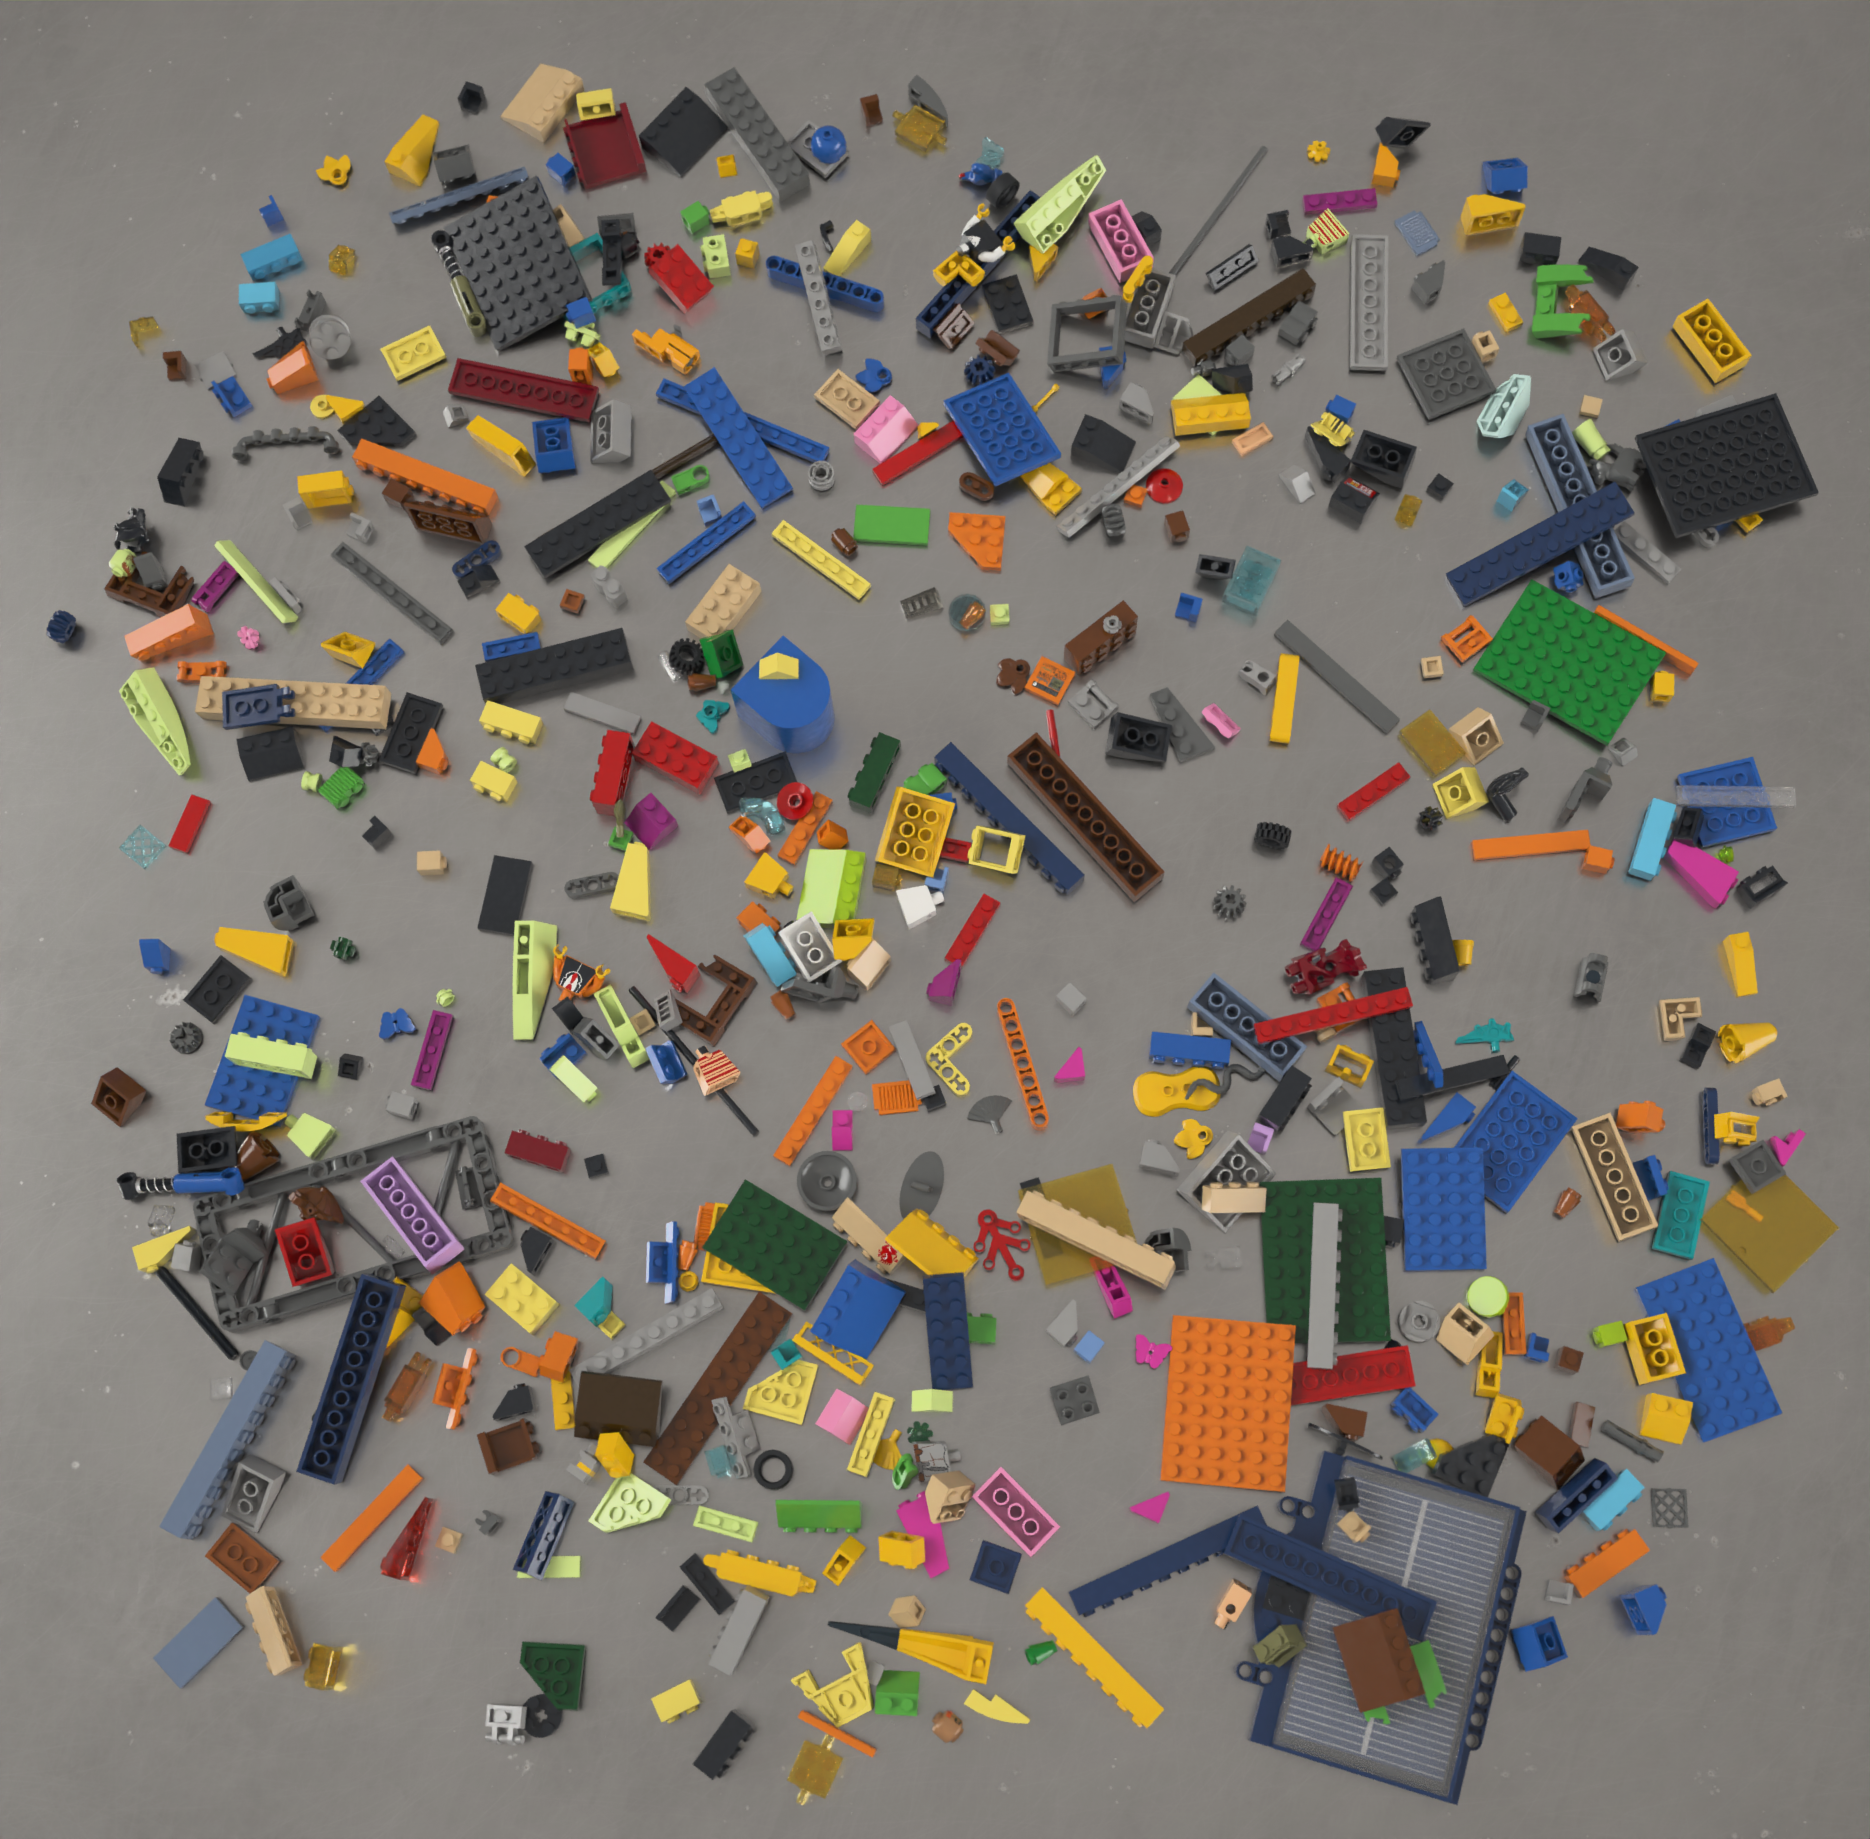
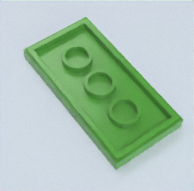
[853,504,930,546]

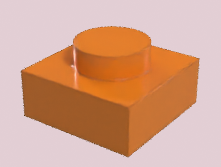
[1124,485,1147,508]

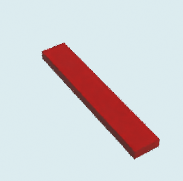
[872,421,963,486]

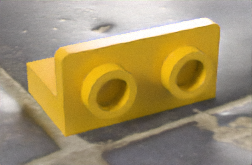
[1485,1393,1524,1444]

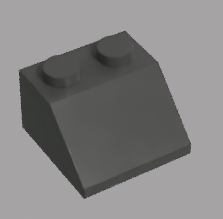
[434,145,475,183]

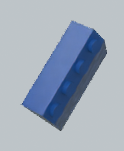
[810,1259,906,1359]

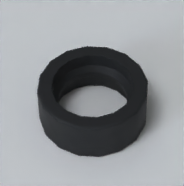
[986,172,1020,209]
[753,1449,793,1490]

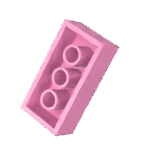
[1088,199,1154,283]
[972,1467,1060,1558]

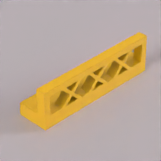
[792,1321,874,1386]

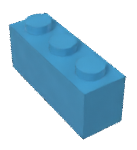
[240,233,303,281]

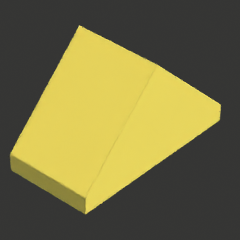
[759,653,799,679]

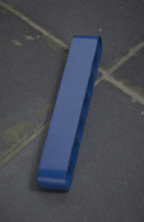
[766,255,884,313]

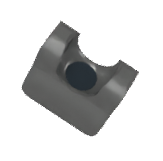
[1574,953,1608,1002]

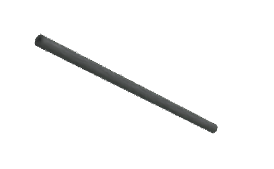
[1169,146,1268,275]

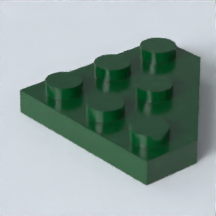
[520,1642,585,1711]

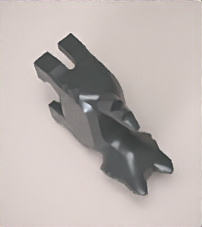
[1587,443,1647,492]

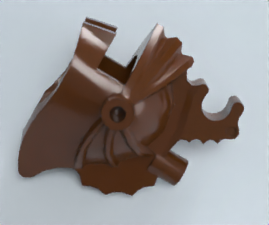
[288,1186,344,1224]

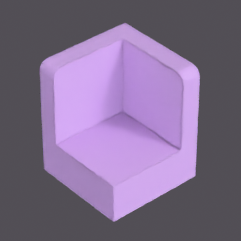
[1248,1122,1274,1155]

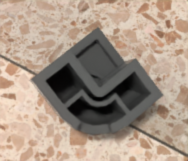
[263,875,314,931]
[1141,1228,1192,1274]

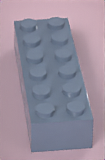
[1187,973,1307,1082]

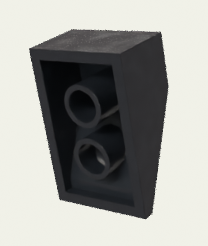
[1071,414,1136,473]
[1350,430,1417,488]
[1105,712,1172,762]
[177,1126,238,1174]

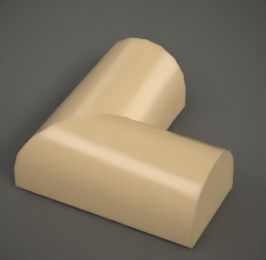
[1659,997,1702,1041]

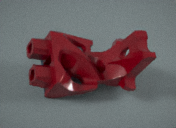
[1285,939,1367,994]

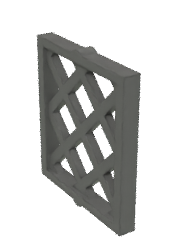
[1651,1488,1688,1528]

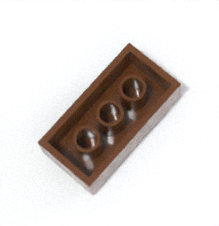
[1064,600,1138,675]

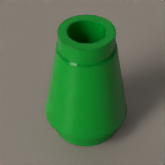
[1025,1640,1057,1666]

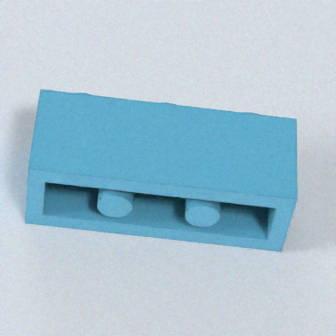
[743,923,797,987]
[1580,1469,1645,1531]

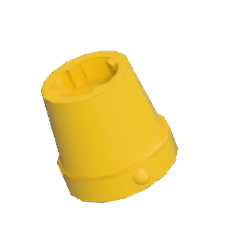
[1452,940,1474,966]

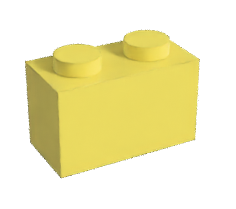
[576,88,616,120]
[470,761,518,802]
[651,1679,702,1724]

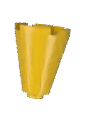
[1718,1022,1777,1063]

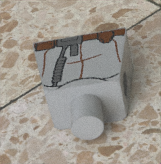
[912,1441,961,1483]

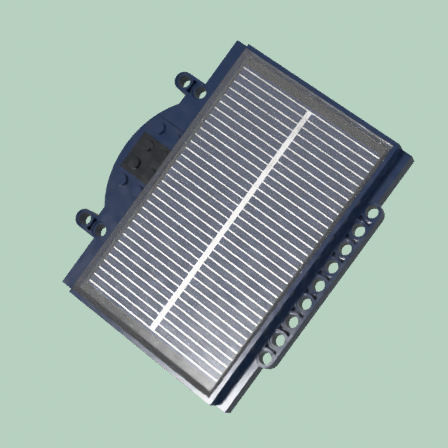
[1235,1451,1527,1805]

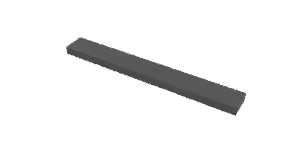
[331,542,454,645]
[1274,620,1400,734]

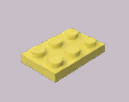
[381,325,446,381]
[1342,1108,1391,1172]

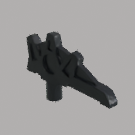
[253,327,307,358]

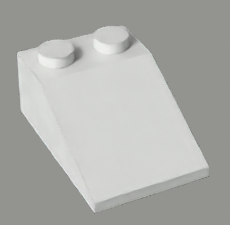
[778,912,842,982]

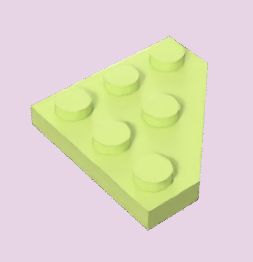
[589,1473,671,1533]

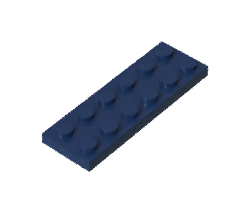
[923,1272,973,1390]

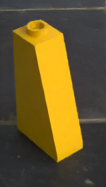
[466,415,536,477]
[214,927,293,977]

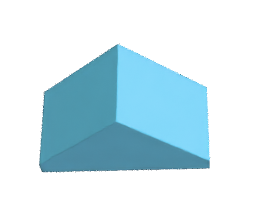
[1497,479,1529,512]

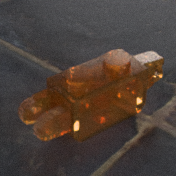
[1565,285,1615,342]
[1743,1316,1795,1351]
[382,1352,432,1422]

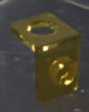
[129,317,158,348]

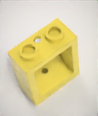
[968,825,1026,874]

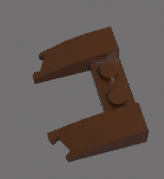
[104,552,194,618]
[675,955,758,1047]

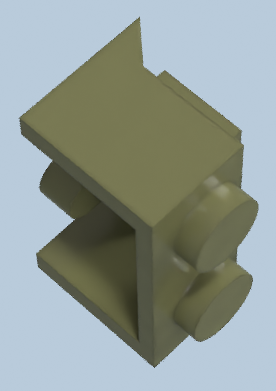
[1253,1624,1307,1667]

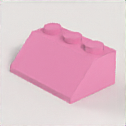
[854,395,918,464]

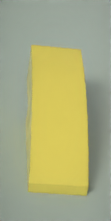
[964,1689,1030,1724]

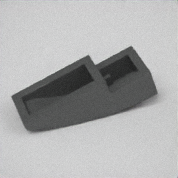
[908,75,948,128]

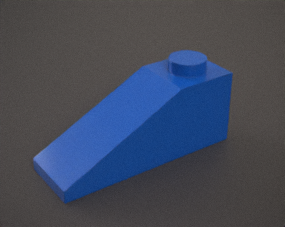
[1418,1092,1476,1144]

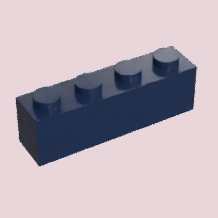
[1535,1458,1618,1534]

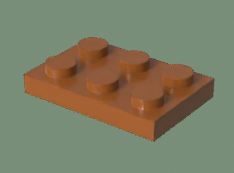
[205,1522,280,1594]

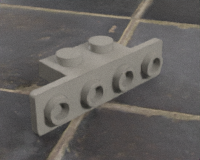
[712,1397,760,1479]

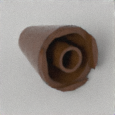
[234,1131,280,1182]

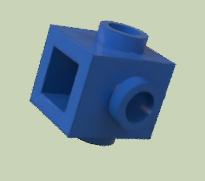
[1553,561,1584,593]

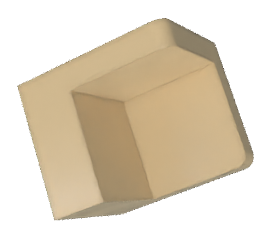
[1191,1012,1213,1038]
[888,1595,926,1628]

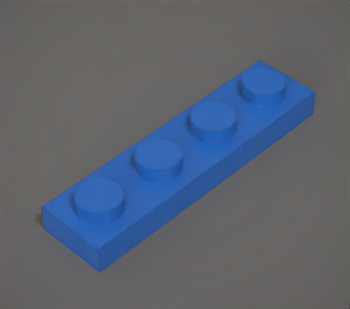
[1413,1021,1443,1088]

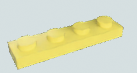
[847,1392,895,1478]

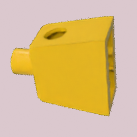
[744,852,794,899]

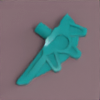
[1455,1018,1514,1053]

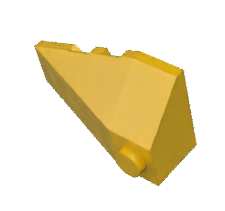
[384,114,439,186]

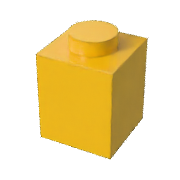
[735,238,760,269]
[1650,671,1674,702]

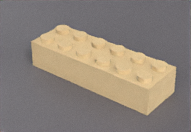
[1571,1112,1658,1242]

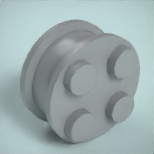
[309,314,351,359]

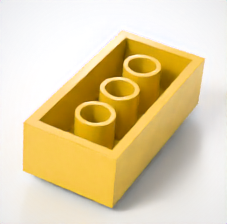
[1672,299,1752,383]

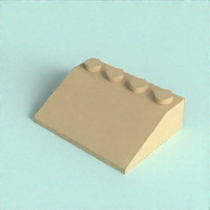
[500,64,584,143]

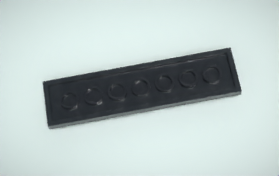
[524,470,671,578]

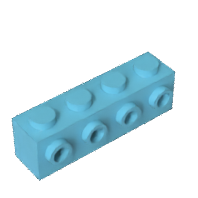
[1628,798,1677,881]

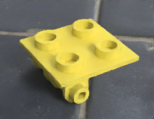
[1310,412,1355,447]

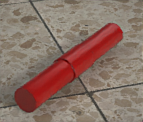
[1046,710,1060,757]

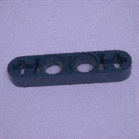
[1703,1087,1720,1165]

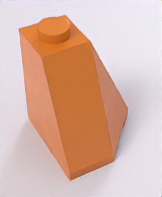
[267,341,319,394]

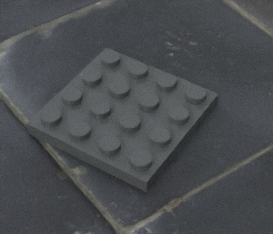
[1396,329,1497,420]

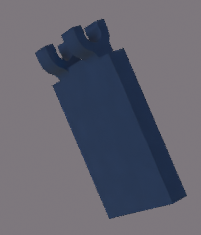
[222,684,295,730]

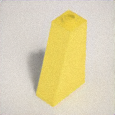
[610,842,651,921]

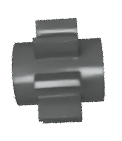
[359,742,379,766]

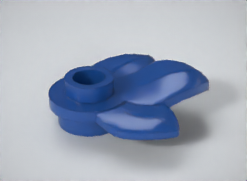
[855,358,892,392]

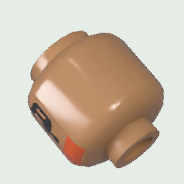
[932,1710,963,1743]

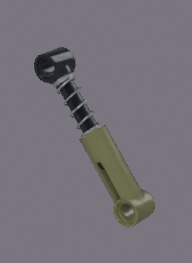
[431,230,487,337]

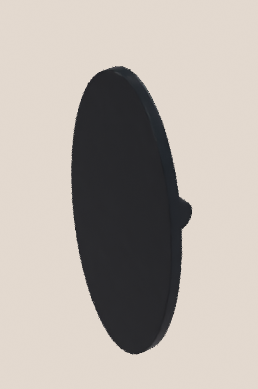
[1308,1423,1383,1460]

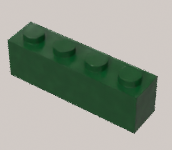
[847,732,901,813]

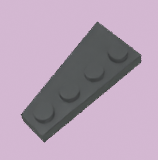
[1150,687,1215,763]

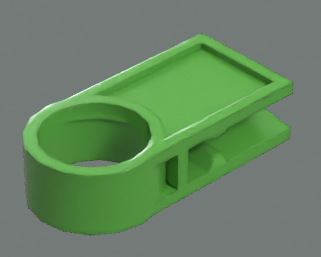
[671,465,710,495]

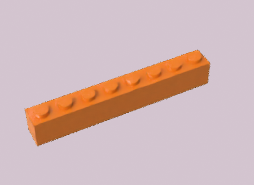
[352,438,498,516]

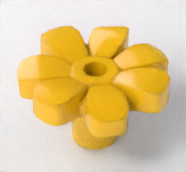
[1307,141,1330,163]

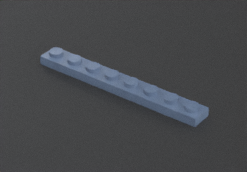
[389,166,529,224]

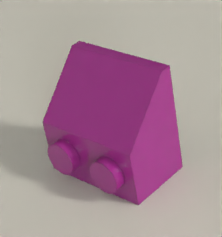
[624,792,678,851]

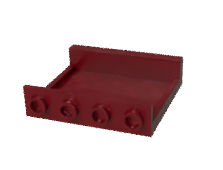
[563,102,647,189]

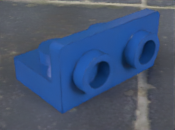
[211,376,252,417]
[539,1033,587,1080]
[645,1040,687,1084]

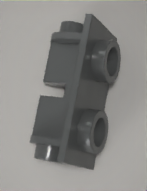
[455,1166,482,1210]

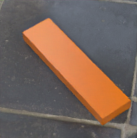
[798,1710,877,1758]

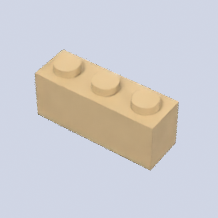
[1202,1182,1266,1213]

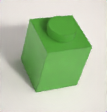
[680,201,710,234]

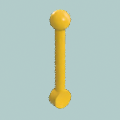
[1032,384,1060,412]

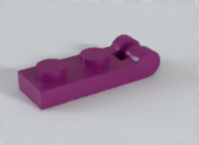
[191,561,239,612]

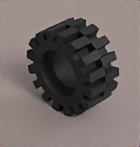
[668,638,704,675]
[1254,822,1292,849]

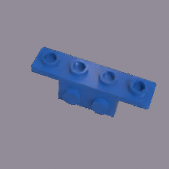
[646,1221,679,1304]

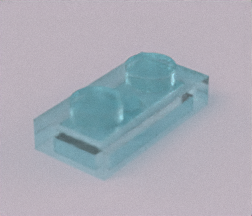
[1393,1438,1438,1473]

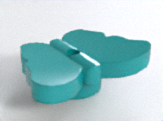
[696,700,730,734]

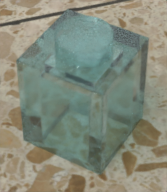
[704,1445,732,1479]

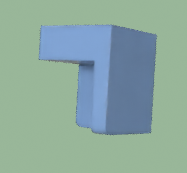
[696,494,722,526]
[924,867,949,894]
[1073,1331,1105,1364]

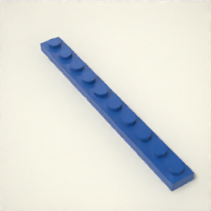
[656,378,829,462]

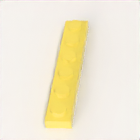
[772,520,871,600]

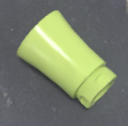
[1572,419,1611,461]

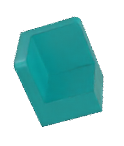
[770,1339,802,1370]

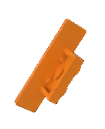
[432,1348,477,1430]

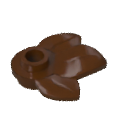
[996,658,1030,695]

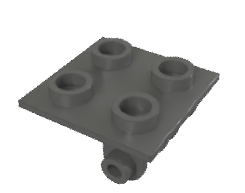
[1050,1375,1100,1425]

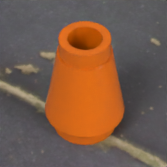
[677,1240,698,1271]

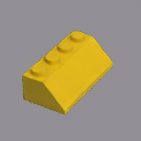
[1171,393,1251,436]

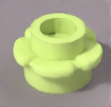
[436,989,454,1007]

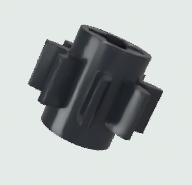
[1419,806,1443,831]

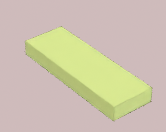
[693,1506,759,1543]
[517,1556,581,1578]

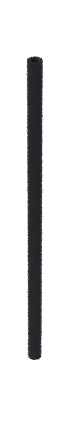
[629,986,759,1136]

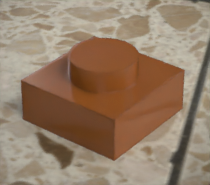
[560,589,585,614]

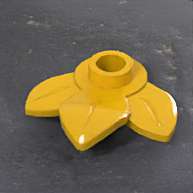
[316,155,351,185]
[1174,1119,1213,1159]

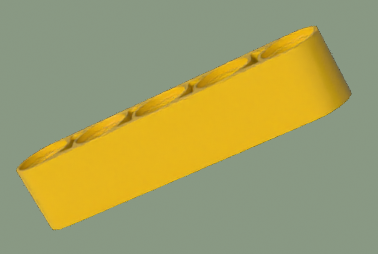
[1270,653,1300,744]

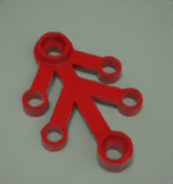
[973,1209,1030,1282]

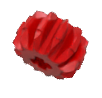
[644,242,671,269]

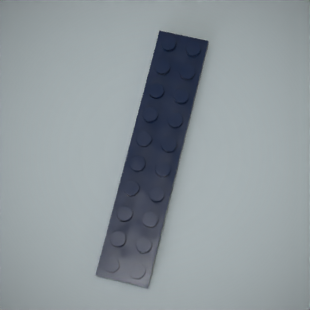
[1446,482,1635,607]
[1224,1514,1437,1642]

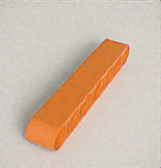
[997,998,1049,1131]

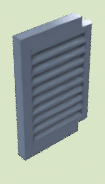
[1394,210,1440,256]

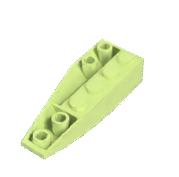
[1013,155,1106,253]
[119,667,191,775]
[513,921,557,1040]

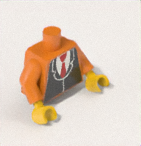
[553,944,610,1002]

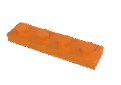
[777,791,833,866]

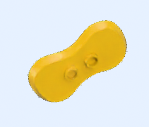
[1133,1066,1221,1117]

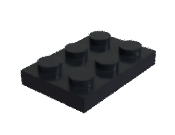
[982,274,1034,334]

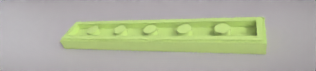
[588,480,676,568]
[214,540,298,623]

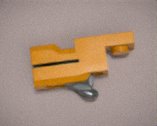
[632,325,700,375]

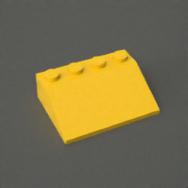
[874,787,955,878]
[884,1208,979,1278]

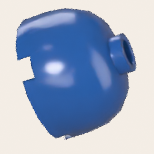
[811,125,847,164]

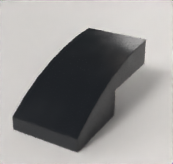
[1680,1023,1717,1069]

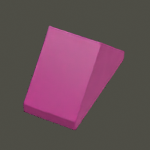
[1054,1047,1085,1083]
[1129,1492,1170,1524]

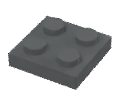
[1729,1140,1787,1194]

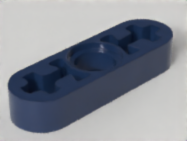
[452,540,501,580]

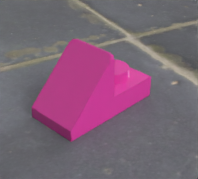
[832,1110,853,1151]
[1769,1129,1806,1167]

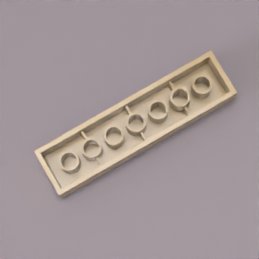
[1016,1190,1176,1290]

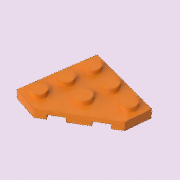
[948,512,1005,571]

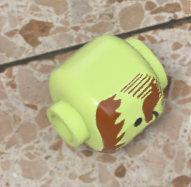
[109,549,137,577]

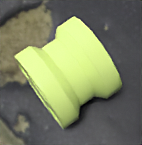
[301,771,323,792]

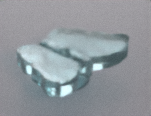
[976,137,1004,168]

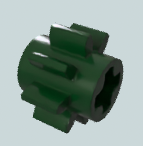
[330,937,356,960]

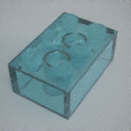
[1222,546,1281,617]

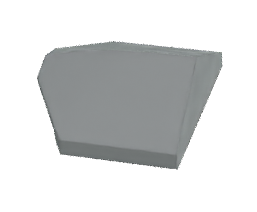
[1154,311,1193,354]

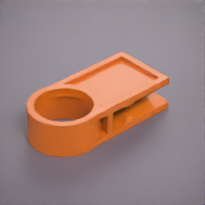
[500,1347,540,1377]

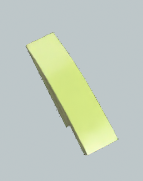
[593,984,650,1068]

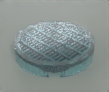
[948,594,986,631]

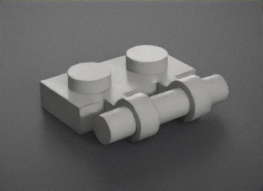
[485,1704,527,1746]

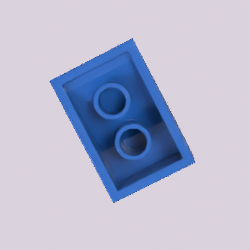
[532,418,576,473]

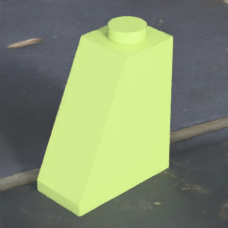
[549,1055,597,1102]

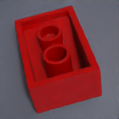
[647,934,701,994]
[275,1217,335,1287]

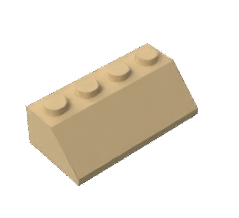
[245,1586,302,1676]

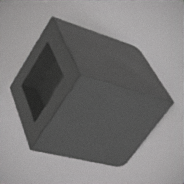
[1521,700,1550,732]

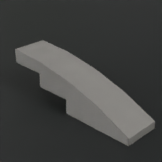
[889,1020,935,1100]

